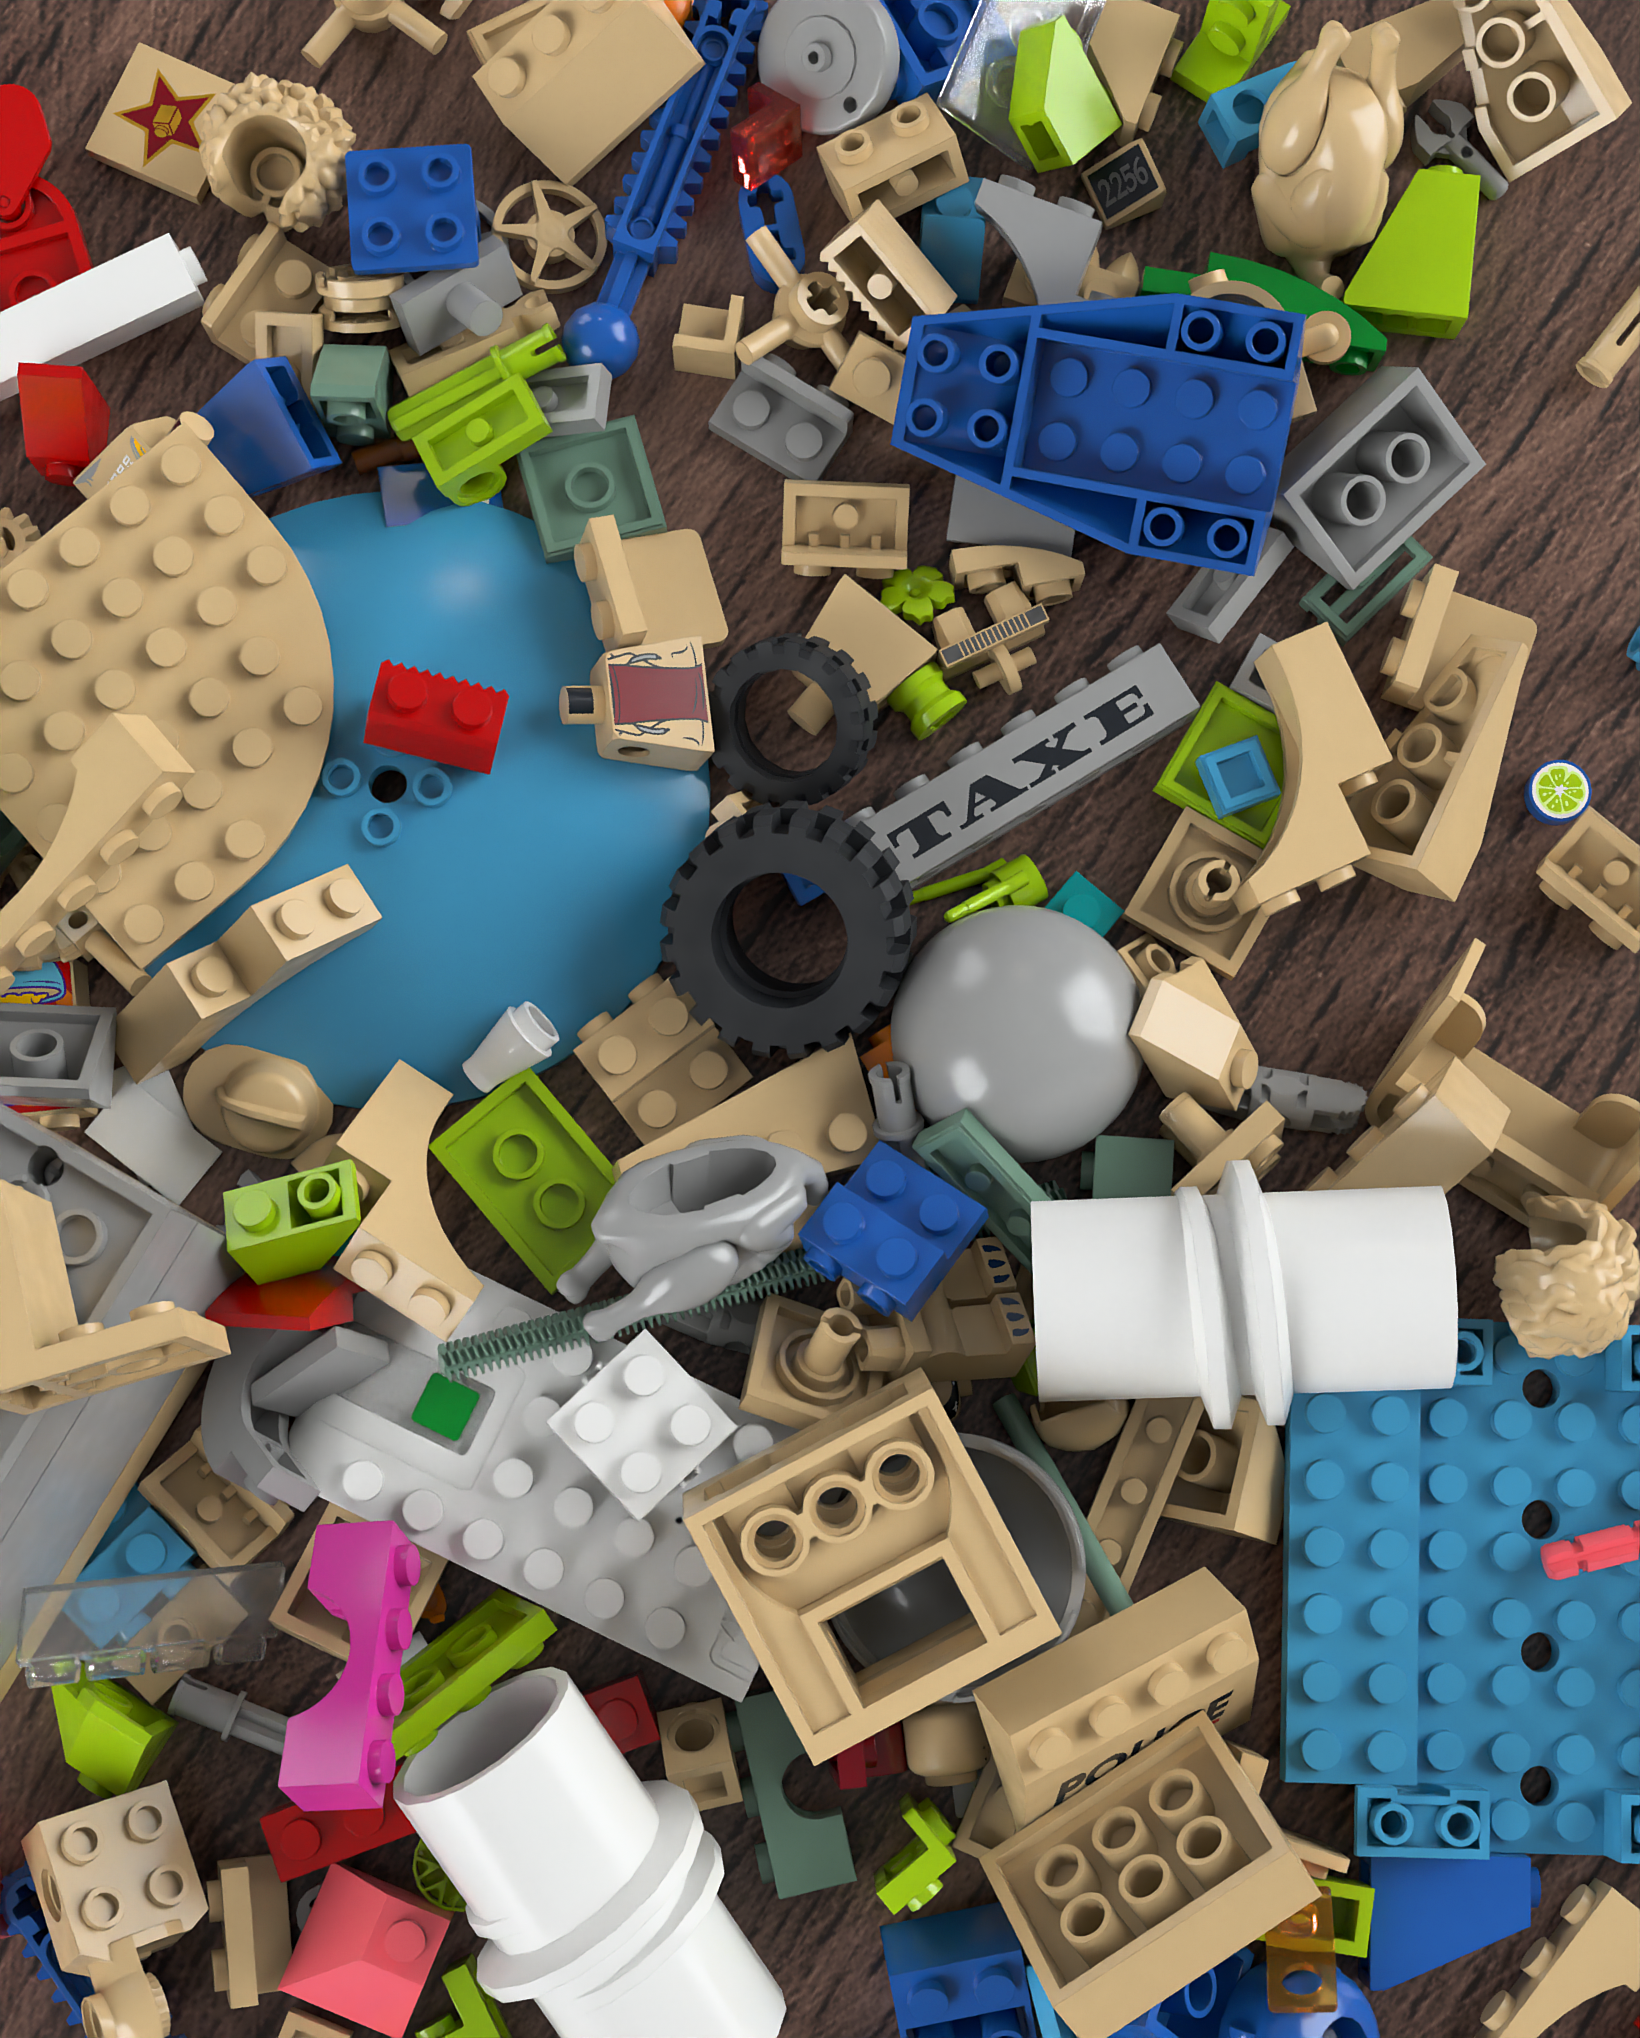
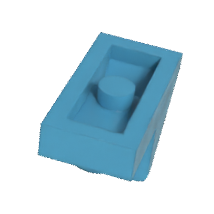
[919,177,986,304]

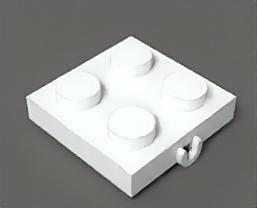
[546,1329,738,1522]

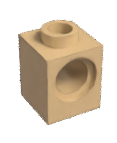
[657,1698,743,1811]

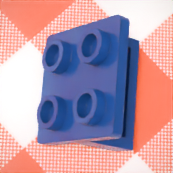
[345,144,482,275]

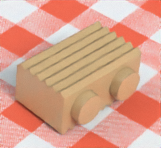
[820,199,958,351]

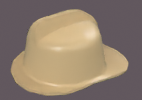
[183,1044,334,1159]

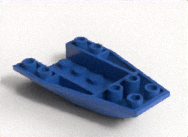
[890,293,1307,576]

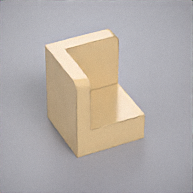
[672,295,745,380]

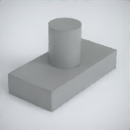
[389,235,523,356]

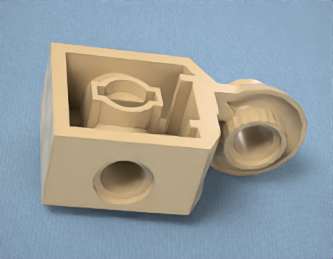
[21,1780,209,2038]

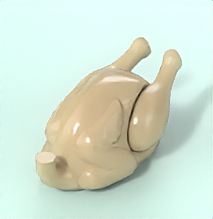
[1251,20,1404,299]

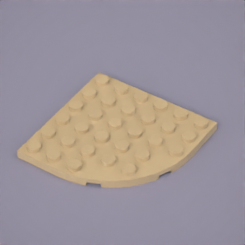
[0,421,334,970]

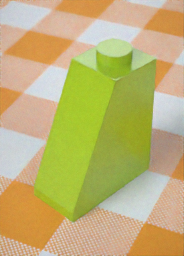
[1341,165,1481,340]

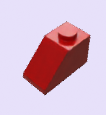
[17,362,111,486]

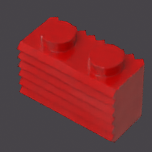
[363,659,509,775]

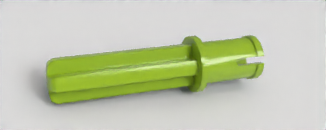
[387,323,567,441]

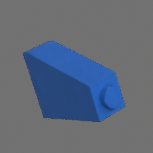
[1358,1853,1541,1990]

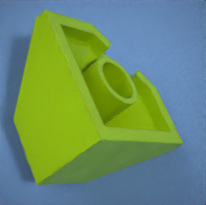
[48,1652,179,1799]

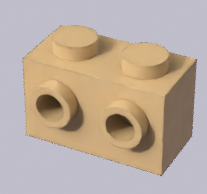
[816,93,969,221]

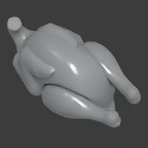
[556,1135,829,1342]

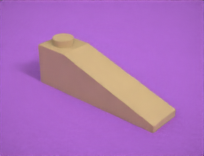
[1336,0,1465,114]

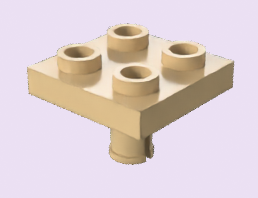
[1121,806,1269,981]
[738,1293,884,1430]

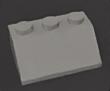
[1271,366,1486,590]

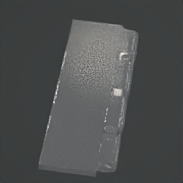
[15,1561,286,1689]

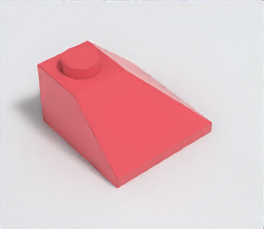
[278,1862,455,2038]

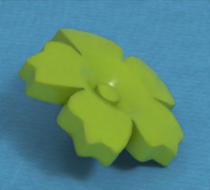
[880,565,955,625]

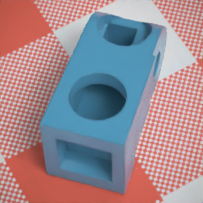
[1198,61,1297,169]

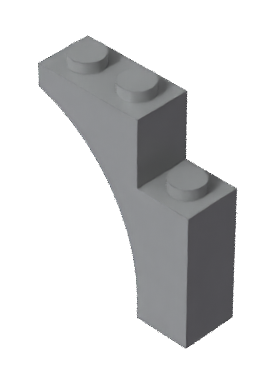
[975,175,1115,305]

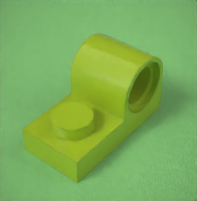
[411,372,553,506]

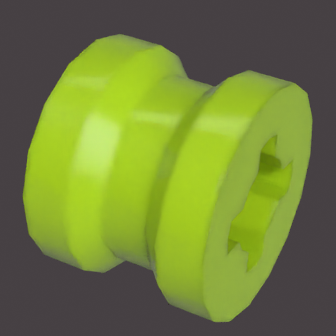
[887,662,967,741]

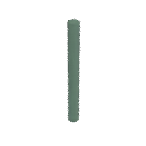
[992,1393,1134,1617]

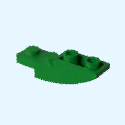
[1137,252,1388,376]

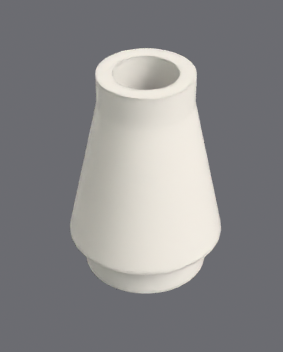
[462,1001,559,1093]

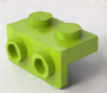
[873,1792,956,1915]

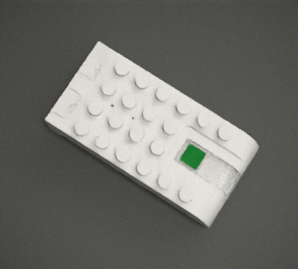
[288,1268,843,1703]

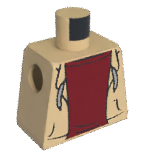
[559,636,715,771]

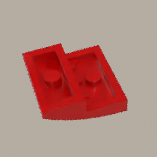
[205,1256,367,1331]

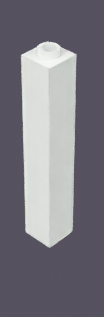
[0,233,208,401]

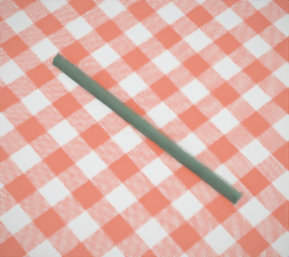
[437,1180,1067,1383]

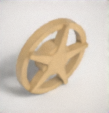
[491,180,607,294]

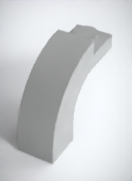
[201,1327,327,1512]

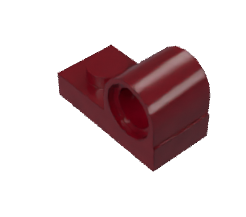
[828,1720,908,1790]

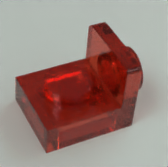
[730,82,803,191]

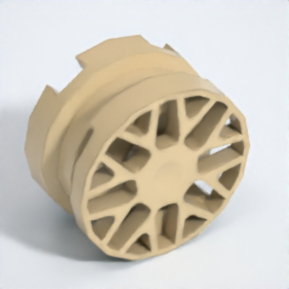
[315,264,405,333]

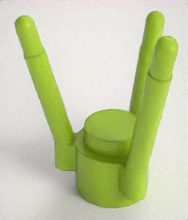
[910,854,1048,923]

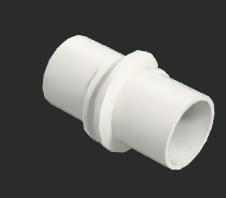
[1031,1160,1458,1429]
[393,1667,787,2038]

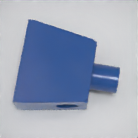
[196,356,342,498]

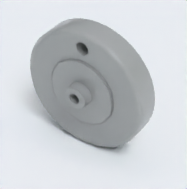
[757,0,900,135]

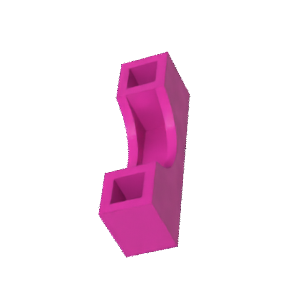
[278,1520,421,1811]

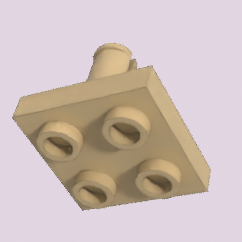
[1159,1091,1285,1196]

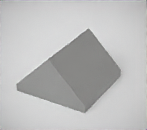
[0,1003,117,1109]

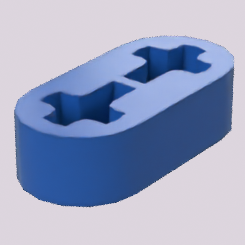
[738,172,805,294]

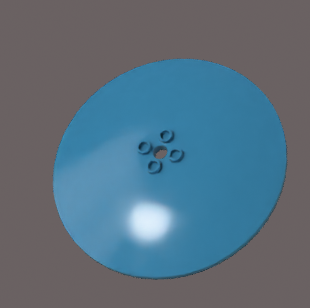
[114,492,711,1110]

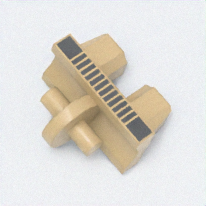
[932,581,1050,695]

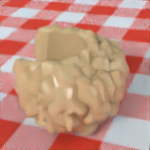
[199,72,356,233]
[1493,1195,1640,1360]

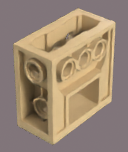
[682,1367,1062,1766]

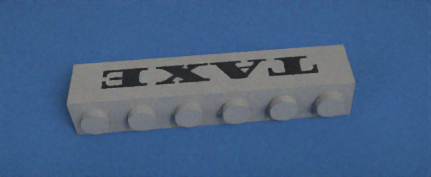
[844,643,1200,890]

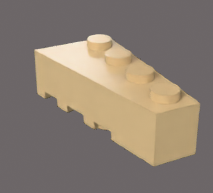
[612,1033,880,1182]
[1303,1056,1511,1194]

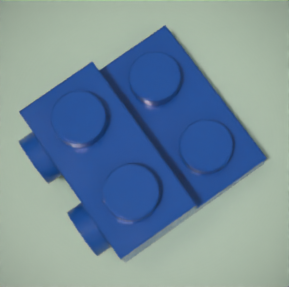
[879,0,1017,105]
[798,1140,989,1322]

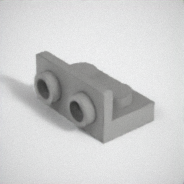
[708,353,854,481]

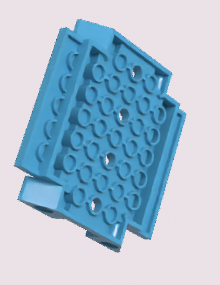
[1280,1318,1640,1864]

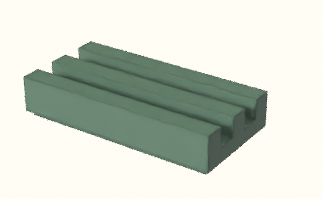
[1299,536,1433,647]

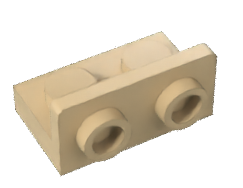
[201,222,330,364]

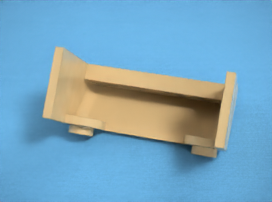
[1365,938,1640,1228]

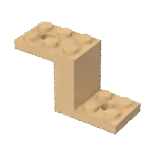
[0,1179,231,1415]

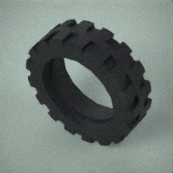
[708,633,878,807]

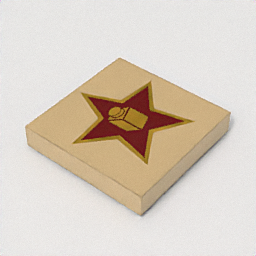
[85,42,235,205]

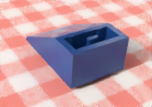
[879,1902,1037,2038]

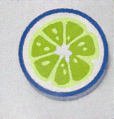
[1524,760,1592,826]

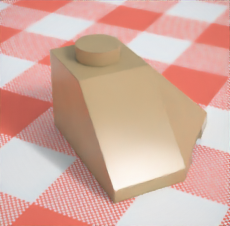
[1128,956,1258,1111]

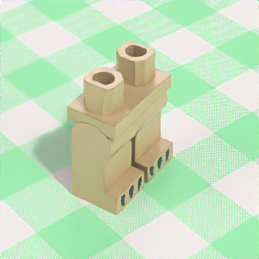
[836,1237,1036,1382]

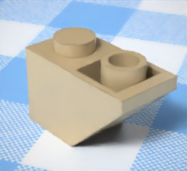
[1086,0,1184,147]

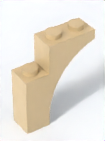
[1232,622,1393,917]
[115,864,383,1085]
[322,1059,484,1342]

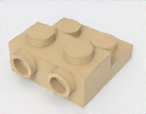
[573,973,754,1146]

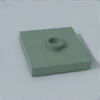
[516,415,667,564]

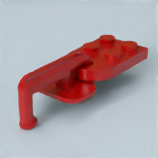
[0,84,94,312]

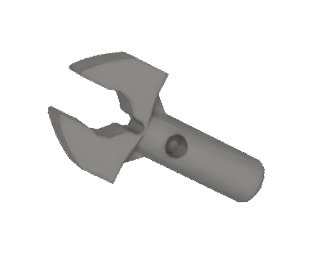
[1410,99,1508,201]

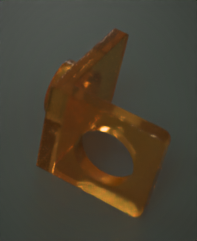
[1265,1886,1338,2013]

